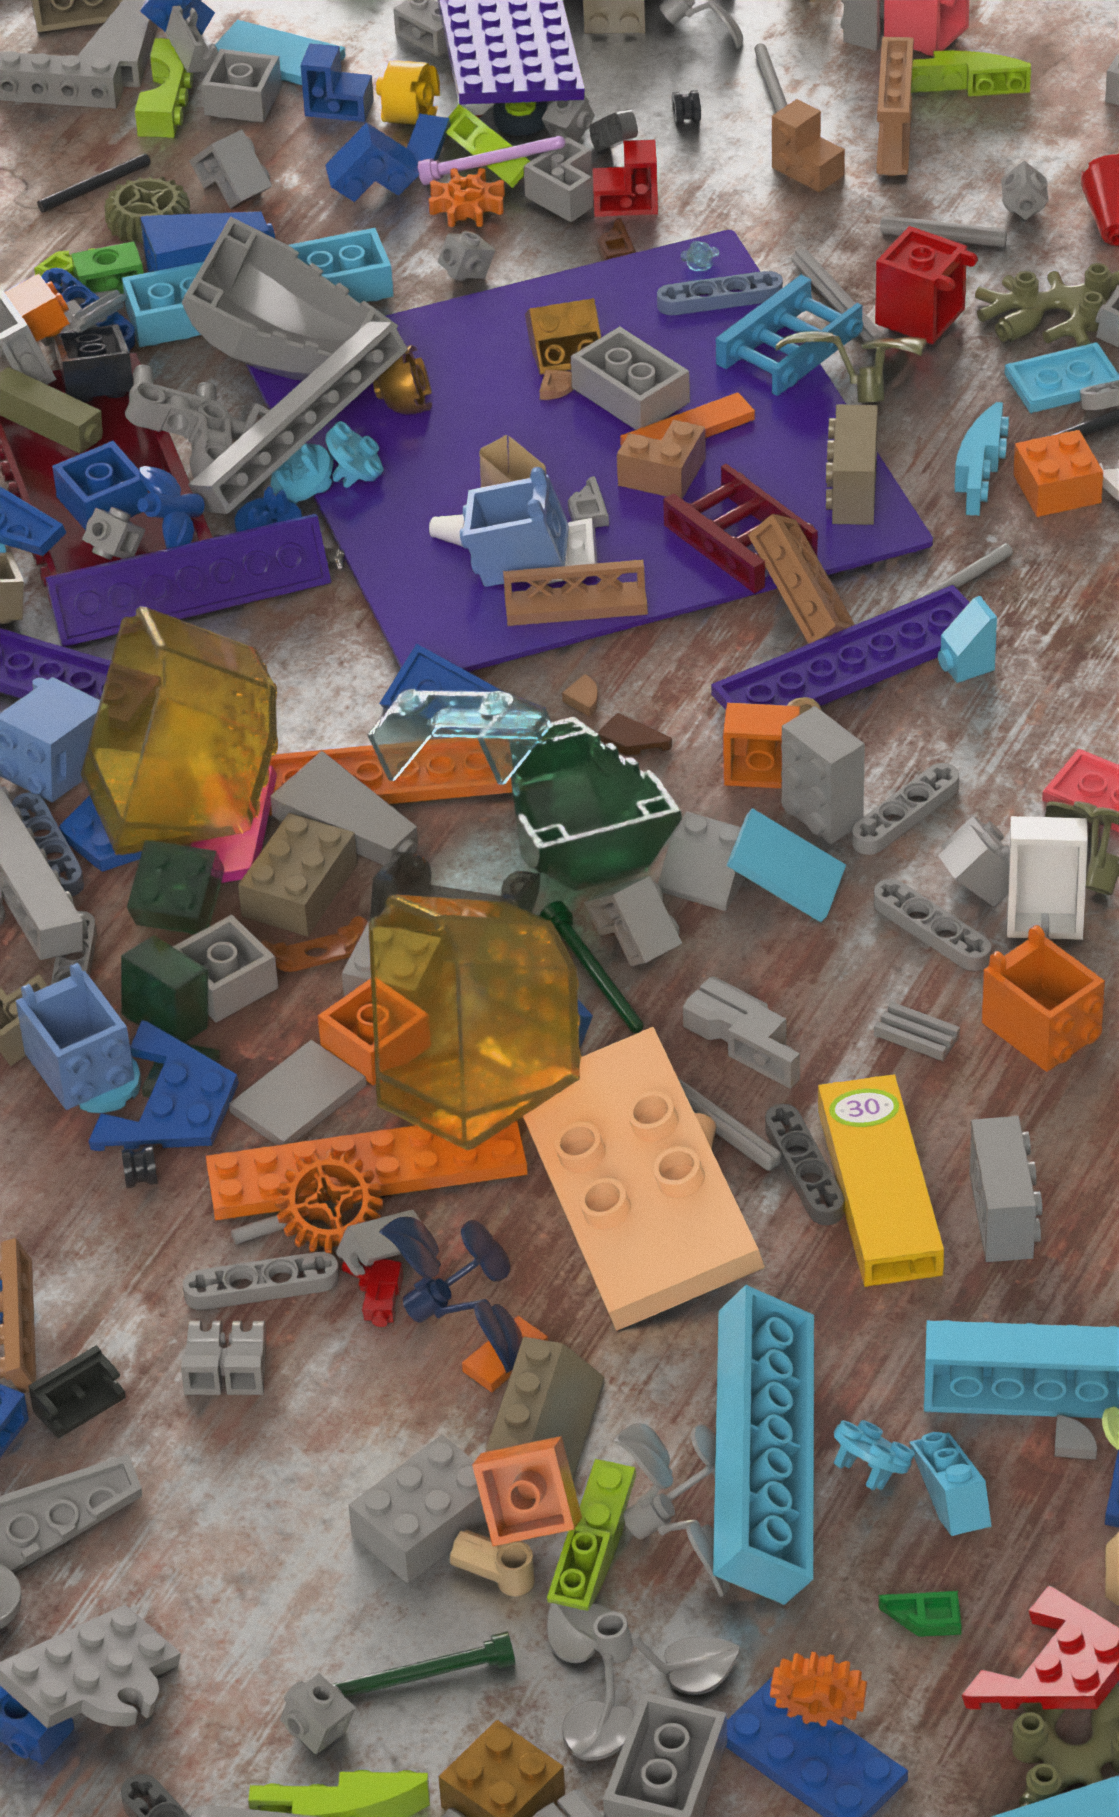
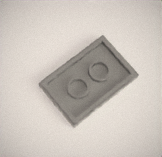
[229,1040,367,1145]

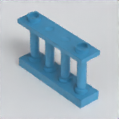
[716,274,863,396]

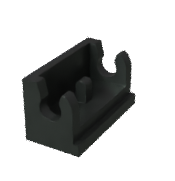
[28,1345,126,1439]

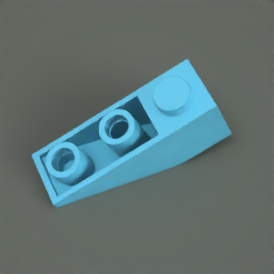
[909,1432,992,1536]

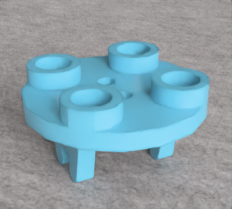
[326,421,384,488]
[270,443,333,504]
[834,1420,915,1490]

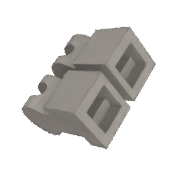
[181,1321,266,1395]

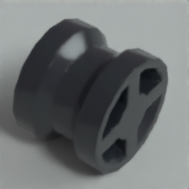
[671,90,701,124]
[121,1145,158,1188]

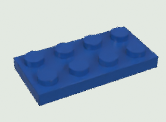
[726,1677,908,1817]

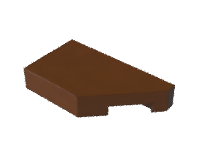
[597,218,636,261]
[597,713,672,756]

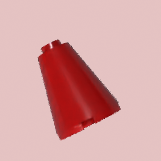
[1081,154,1119,246]

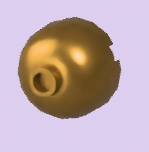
[373,345,432,415]

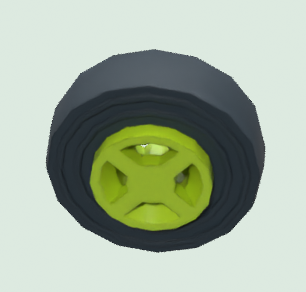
[493,101,548,136]

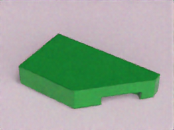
[878,1591,962,1637]

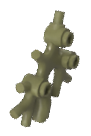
[975,263,1119,347]
[1012,1682,1119,1807]

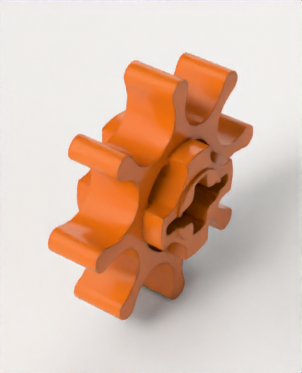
[428,168,505,227]

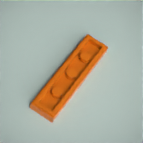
[620,392,755,446]

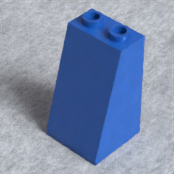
[140,211,275,272]

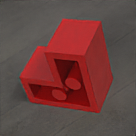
[592,139,658,217]

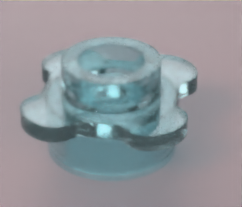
[681,241,719,271]

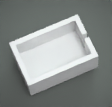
[1007,816,1088,940]

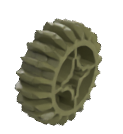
[104,175,191,246]

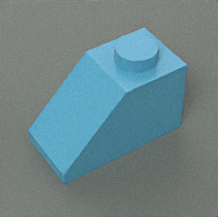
[938,596,997,683]

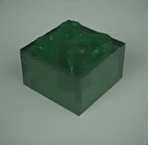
[127,840,225,934]
[121,935,208,1043]

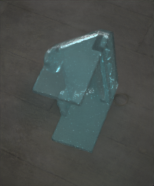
[367,689,552,785]

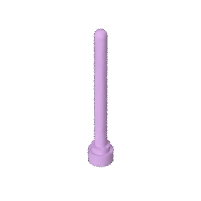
[418,136,565,186]

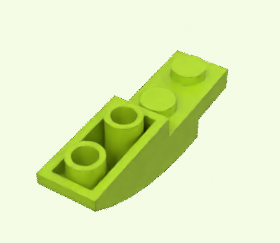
[911,50,1031,96]
[446,104,530,188]
[547,1458,636,1611]
[248,1770,430,1817]

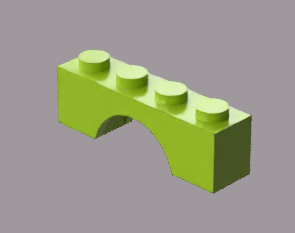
[135,38,193,138]

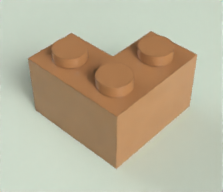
[772,99,845,193]
[617,420,706,499]

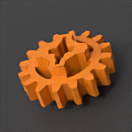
[770,1652,867,1726]

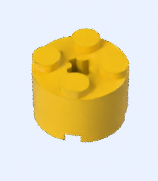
[376,60,440,125]

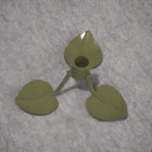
[775,331,926,403]
[1045,801,1119,895]

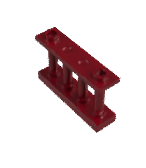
[663,463,818,594]

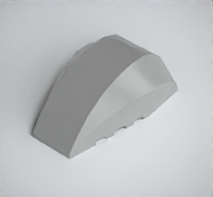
[182,216,398,380]

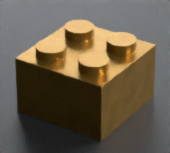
[438,1720,565,1817]

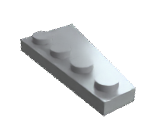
[0,1454,142,1573]

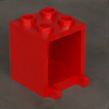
[875,226,978,345]

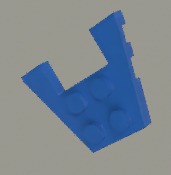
[59,759,210,872]
[88,1020,239,1151]

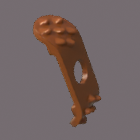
[261,916,368,972]

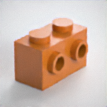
[5,274,70,342]

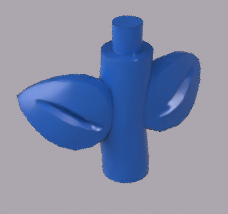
[137,466,205,549]

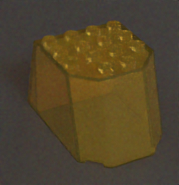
[81,607,278,855]
[368,895,581,1151]

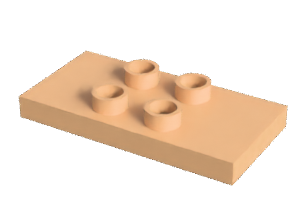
[510,1027,765,1331]

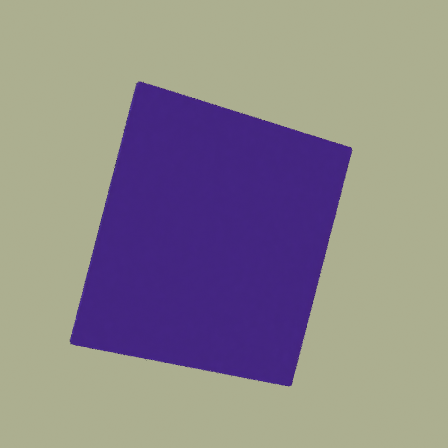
[246,229,933,672]

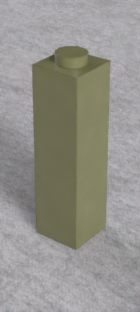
[0,367,103,454]

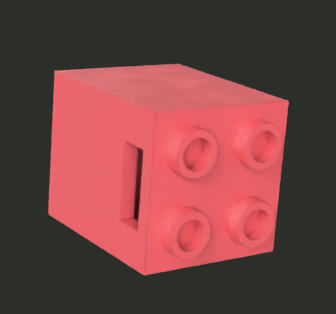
[884,0,969,56]

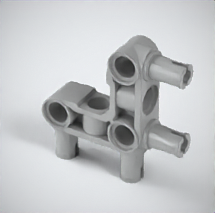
[125,364,259,488]

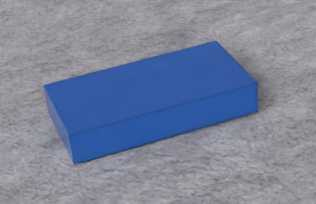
[407,113,451,167]

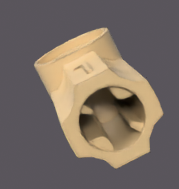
[450,1529,535,1597]

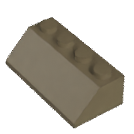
[485,1337,605,1480]

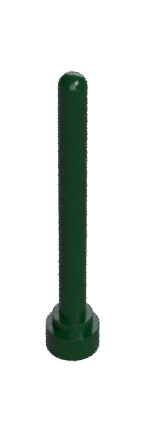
[539,901,644,1033]
[332,1631,516,1698]

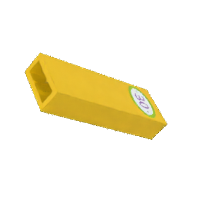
[818,1074,944,1287]

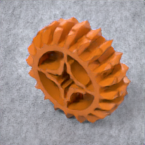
[275,1149,383,1254]

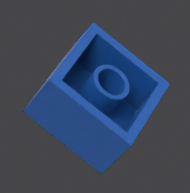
[52,441,148,531]

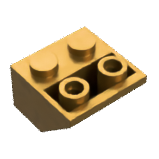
[525,298,601,375]

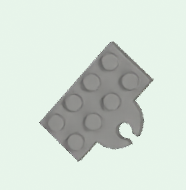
[0,1604,181,1728]

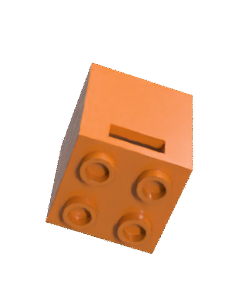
[982,925,1105,1072]

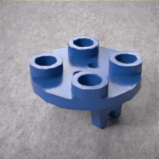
[234,486,302,532]

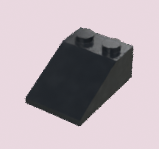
[53,324,134,403]

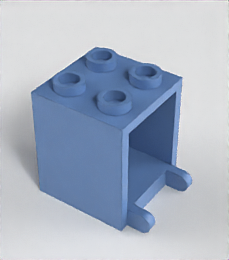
[460,467,569,587]
[0,677,109,803]
[16,963,135,1110]

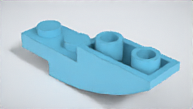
[955,402,1009,516]

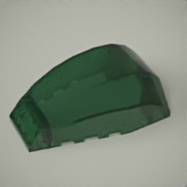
[505,717,682,891]

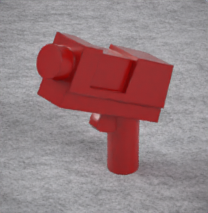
[342,1259,404,1327]

